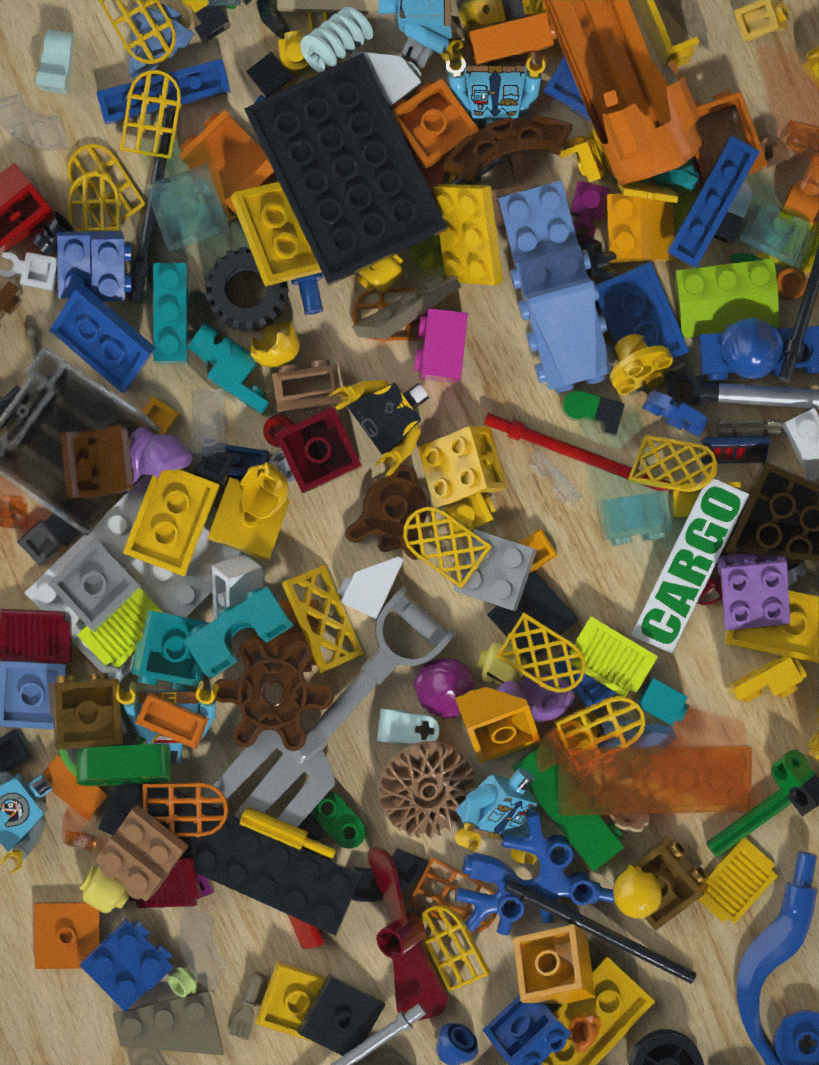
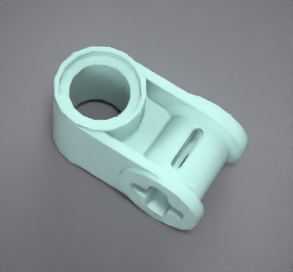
[377,708,441,744]

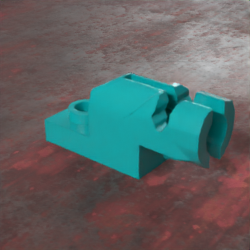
[188,322,269,415]

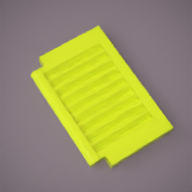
[77,587,164,669]
[569,616,658,697]

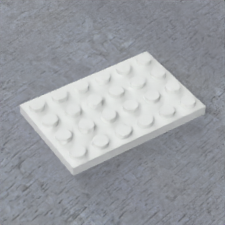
[24,475,250,683]

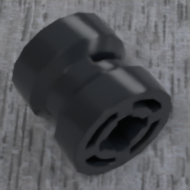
[29,211,75,256]

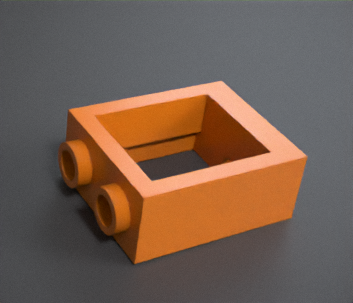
[467,12,557,66]
[692,90,768,188]

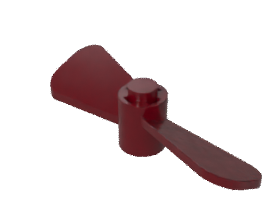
[368,847,449,1021]

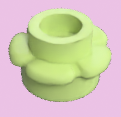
[167,967,197,997]

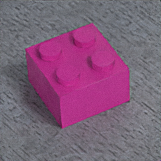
[414,309,468,383]

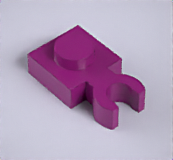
[570,180,610,238]

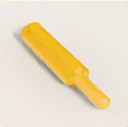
[240,806,336,858]

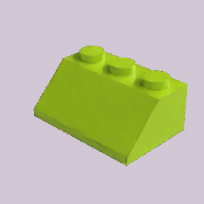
[674,258,779,339]

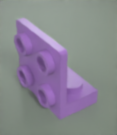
[716,553,790,630]

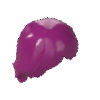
[413,658,475,720]

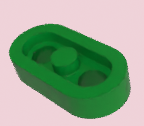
[312,791,366,849]

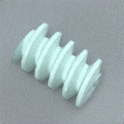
[300,7,373,73]

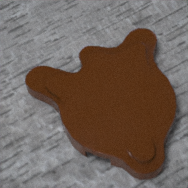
[345,465,427,560]

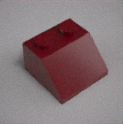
[274,406,363,494]

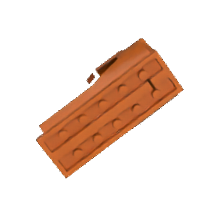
[542,0,703,185]

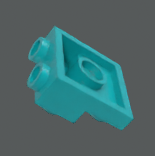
[131,610,211,691]

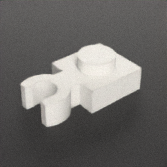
[0,252,57,291]

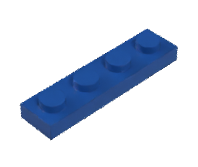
[96,59,231,125]
[667,135,760,268]

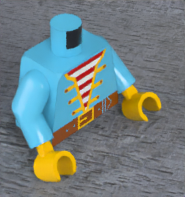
[116,681,219,764]

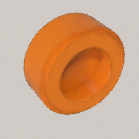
[776,267,807,301]

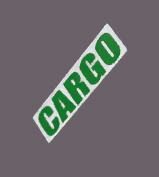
[631,479,750,654]

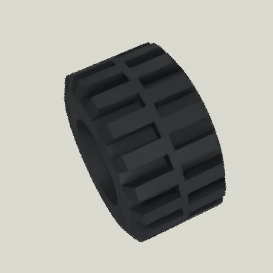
[205,247,289,332]

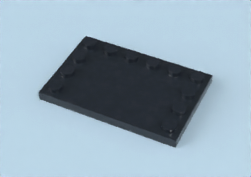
[244,53,448,286]

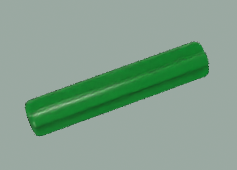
[706,789,791,856]

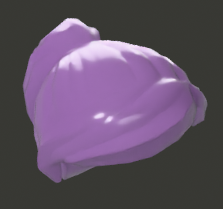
[129,427,194,483]
[498,672,574,722]

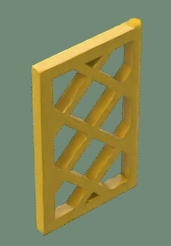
[282,564,364,673]

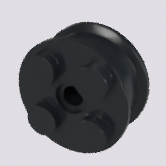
[630,1029,704,1065]

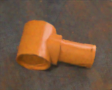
[781,155,819,223]

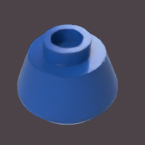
[436,1023,478,1065]

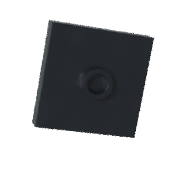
[487,571,579,663]
[296,974,386,1056]

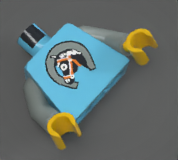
[0,772,53,874]

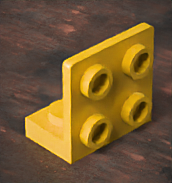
[418,426,507,508]

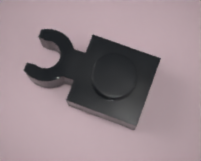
[576,233,617,278]

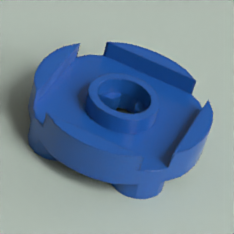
[642,390,708,437]
[774,1010,819,1065]

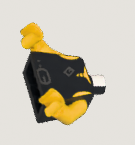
[329,380,429,476]

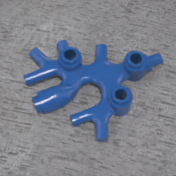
[455,812,614,936]

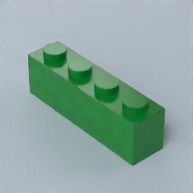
[511,742,624,872]

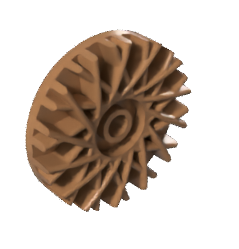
[378,741,477,838]

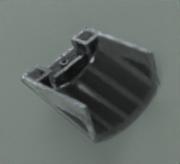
[0,346,162,536]

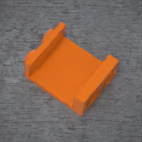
[178,110,276,214]

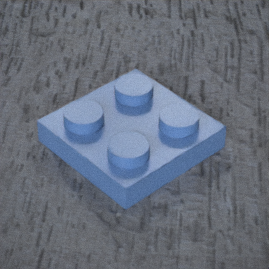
[0,661,67,730]

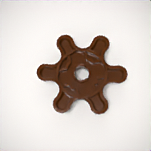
[212,637,334,751]

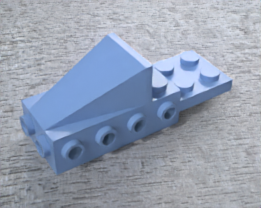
[497,180,615,393]

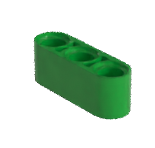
[76,744,171,786]

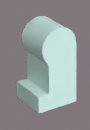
[35,29,75,95]

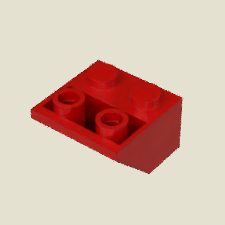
[0,163,53,253]

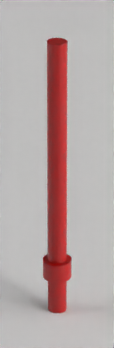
[483,413,670,494]

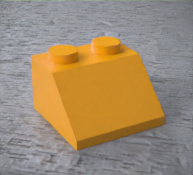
[607,194,675,264]
[455,687,541,764]
[513,924,595,1004]

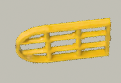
[98,0,176,64]
[120,70,182,159]
[67,144,146,227]
[67,173,121,232]
[555,696,645,769]
[420,904,491,992]

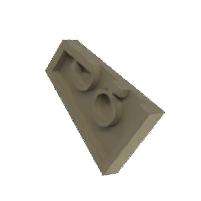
[352,273,461,339]
[113,990,224,1055]

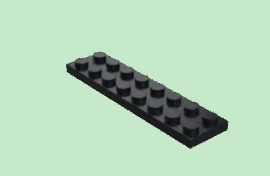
[98,783,363,936]

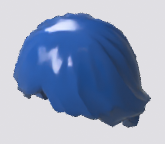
[721,317,784,379]

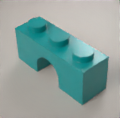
[153,263,190,365]
[184,586,294,679]

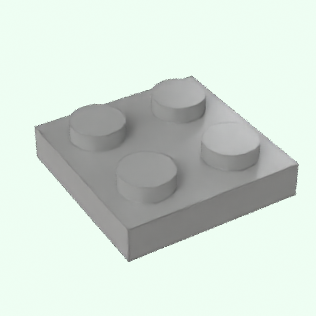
[454,529,537,612]
[48,538,141,632]

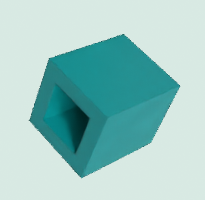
[637,677,689,726]

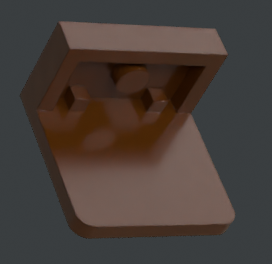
[60,424,134,499]

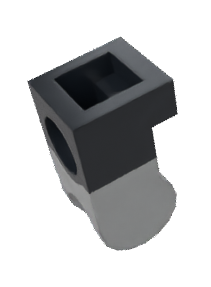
[713,182,752,245]

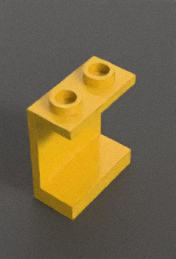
[635,0,700,68]

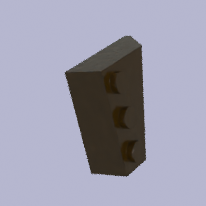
[725,460,819,561]

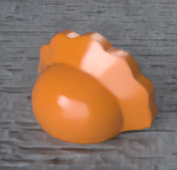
[568,1015,601,1054]

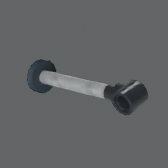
[666,372,819,409]

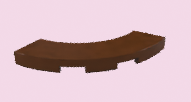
[443,116,573,182]

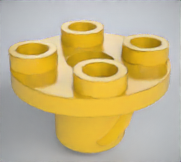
[610,334,673,395]

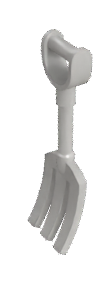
[204,585,457,827]

